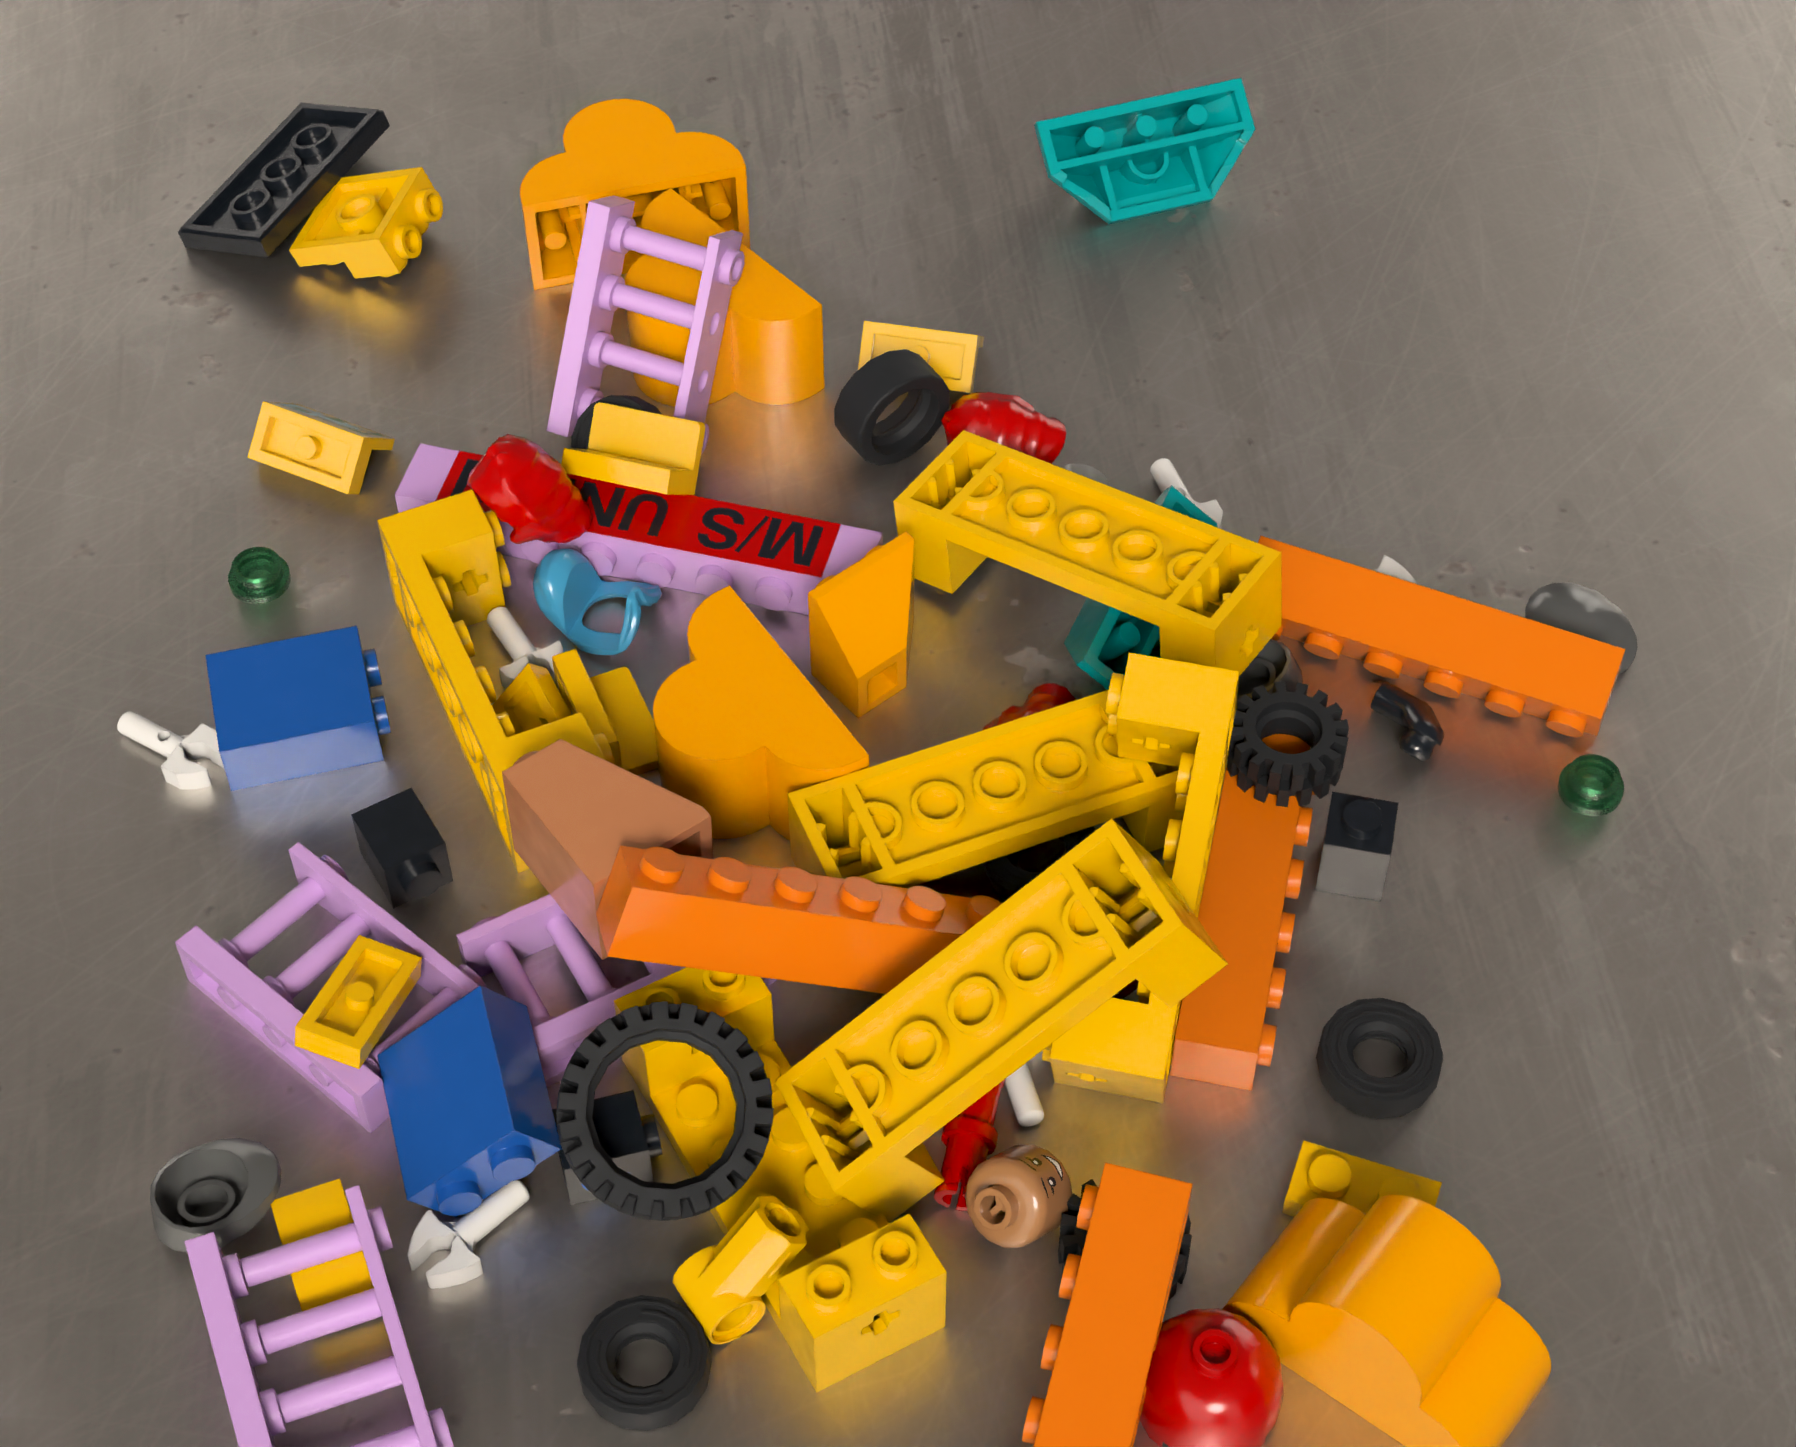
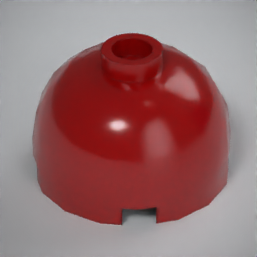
[1140,1308,1284,1447]

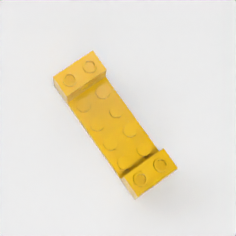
[893,430,1282,676]
[377,489,616,873]
[1042,652,1239,1103]
[787,690,1184,888]
[775,818,1228,1223]
[614,967,947,1393]

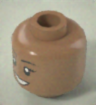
[965,1145,1072,1248]

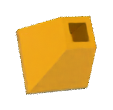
[808,532,914,719]

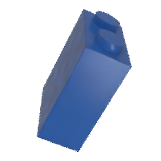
[205,626,391,791]
[377,985,562,1217]

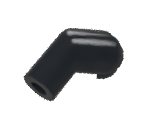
[1371,681,1444,761]

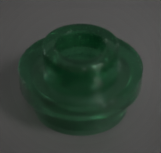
[228,547,291,604]
[1557,754,1624,816]

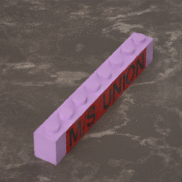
[395,443,883,615]

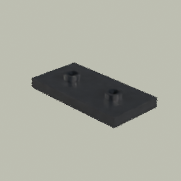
[178,103,390,258]

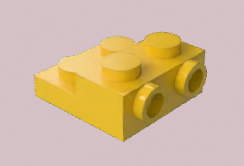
[289,167,443,279]

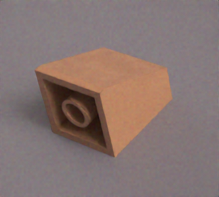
[502,739,714,960]

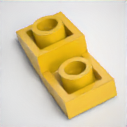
[270,1178,374,1311]

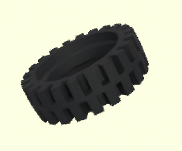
[556,1001,774,1221]

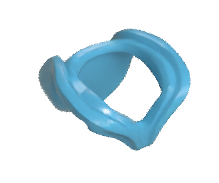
[533,549,662,655]

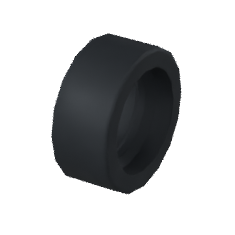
[834,349,950,466]

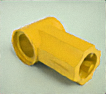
[672,1196,809,1345]

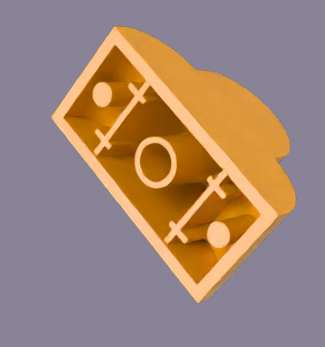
[520,99,751,290]
[625,188,825,407]
[653,585,869,840]
[1222,1194,1551,1447]

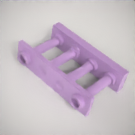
[546,195,745,455]
[175,842,487,1133]
[457,894,777,1087]
[184,1185,454,1447]

